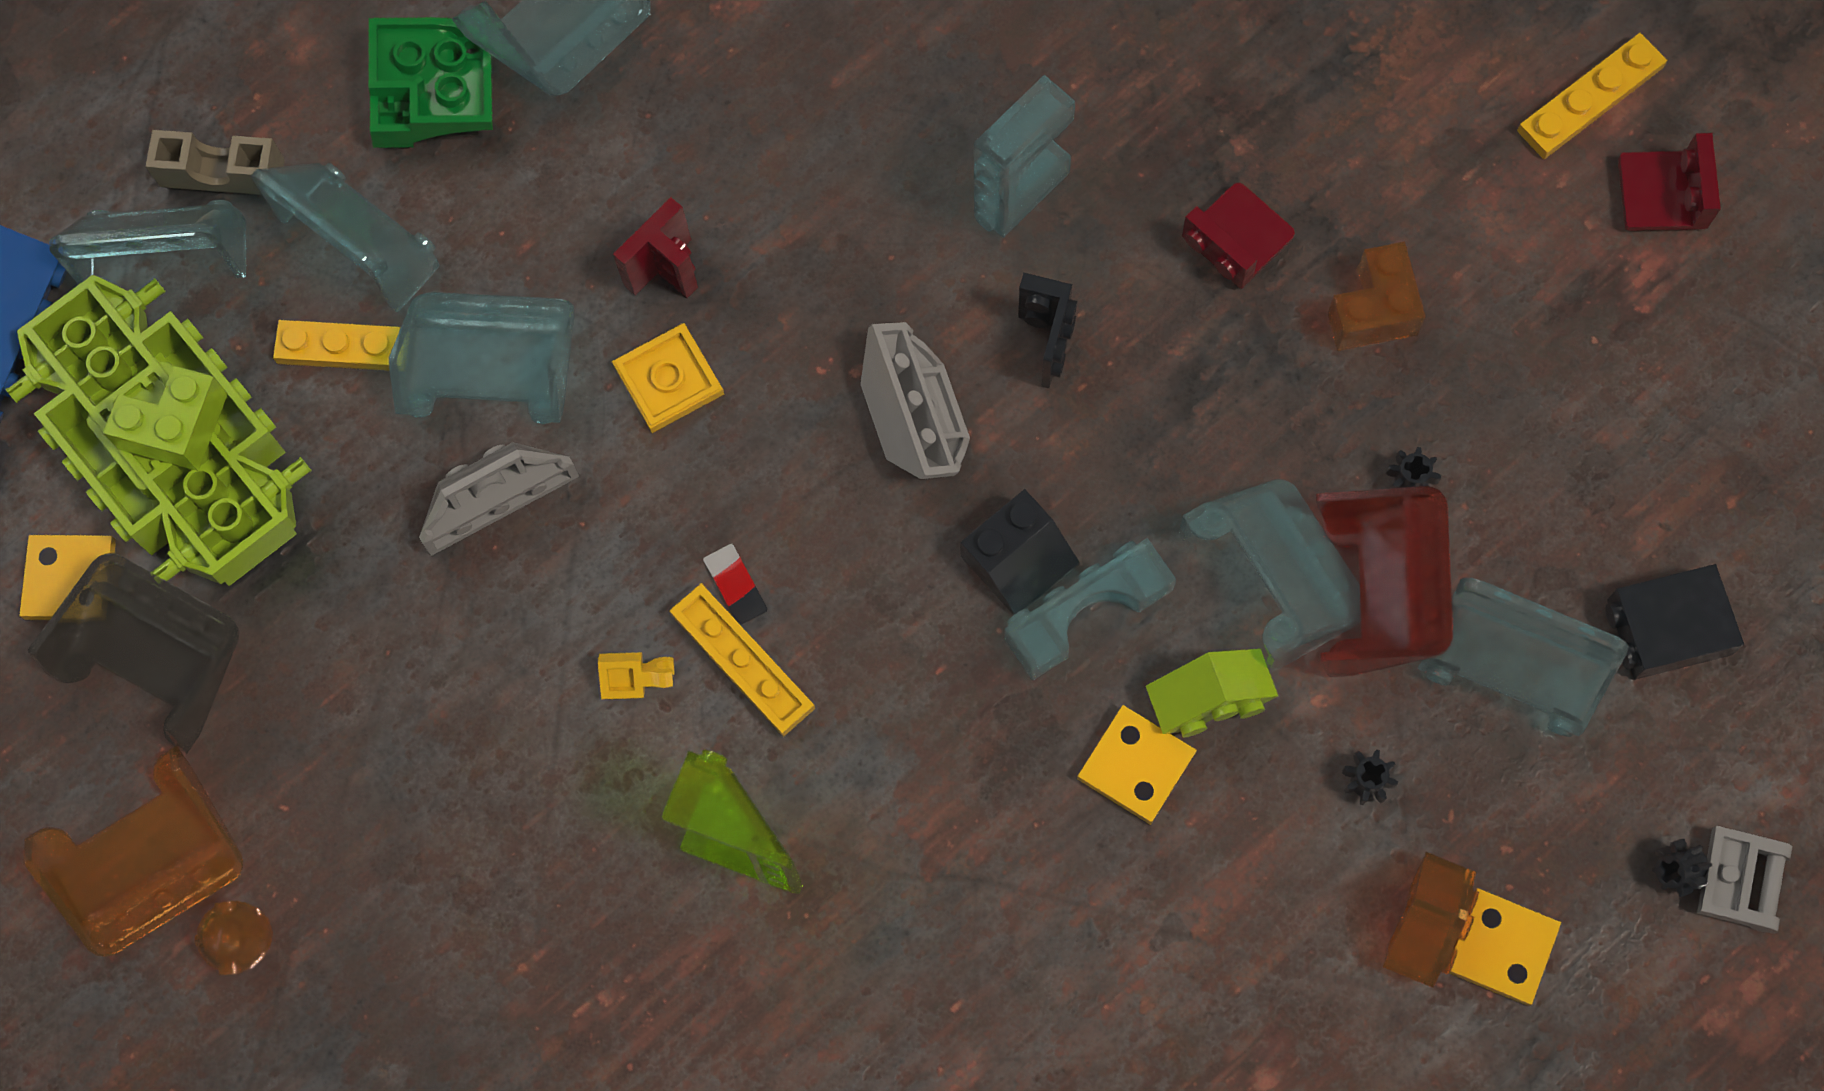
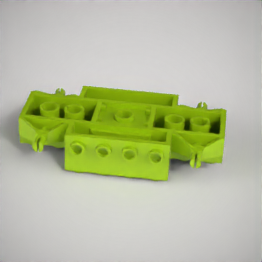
[5,275,312,587]

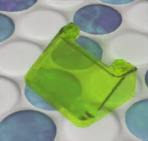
[662,749,803,894]

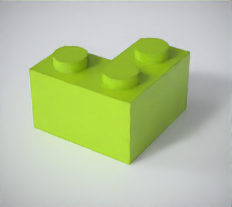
[103,366,227,471]
[1146,648,1278,738]

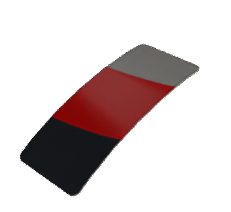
[703,544,767,625]

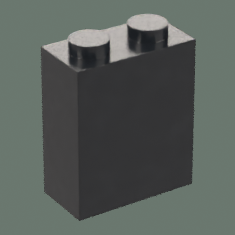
[1605,564,1744,680]

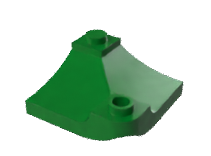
[368,17,493,148]

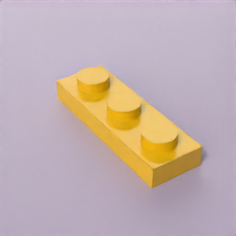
[273,320,403,371]

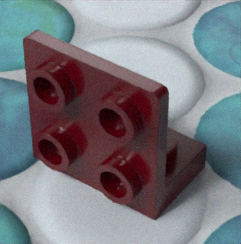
[1618,133,1721,231]

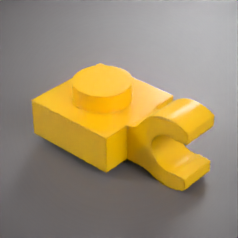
[598,652,675,699]

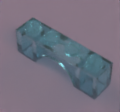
[1004,538,1176,681]

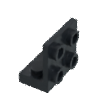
[1018,272,1078,388]

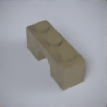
[145,130,285,196]

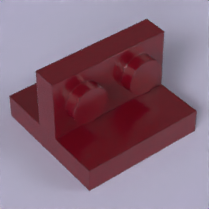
[613,197,698,298]

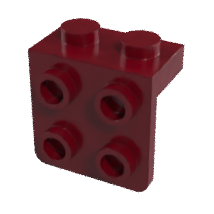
[1182,183,1295,289]

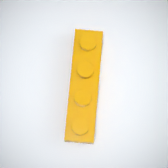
[1517,33,1668,160]
[669,583,815,737]

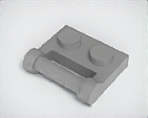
[1697,826,1792,933]

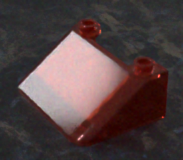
[1316,486,1454,677]

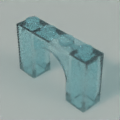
[974,75,1075,238]

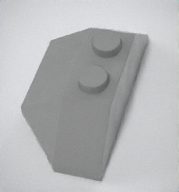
[860,322,970,479]
[419,442,579,556]

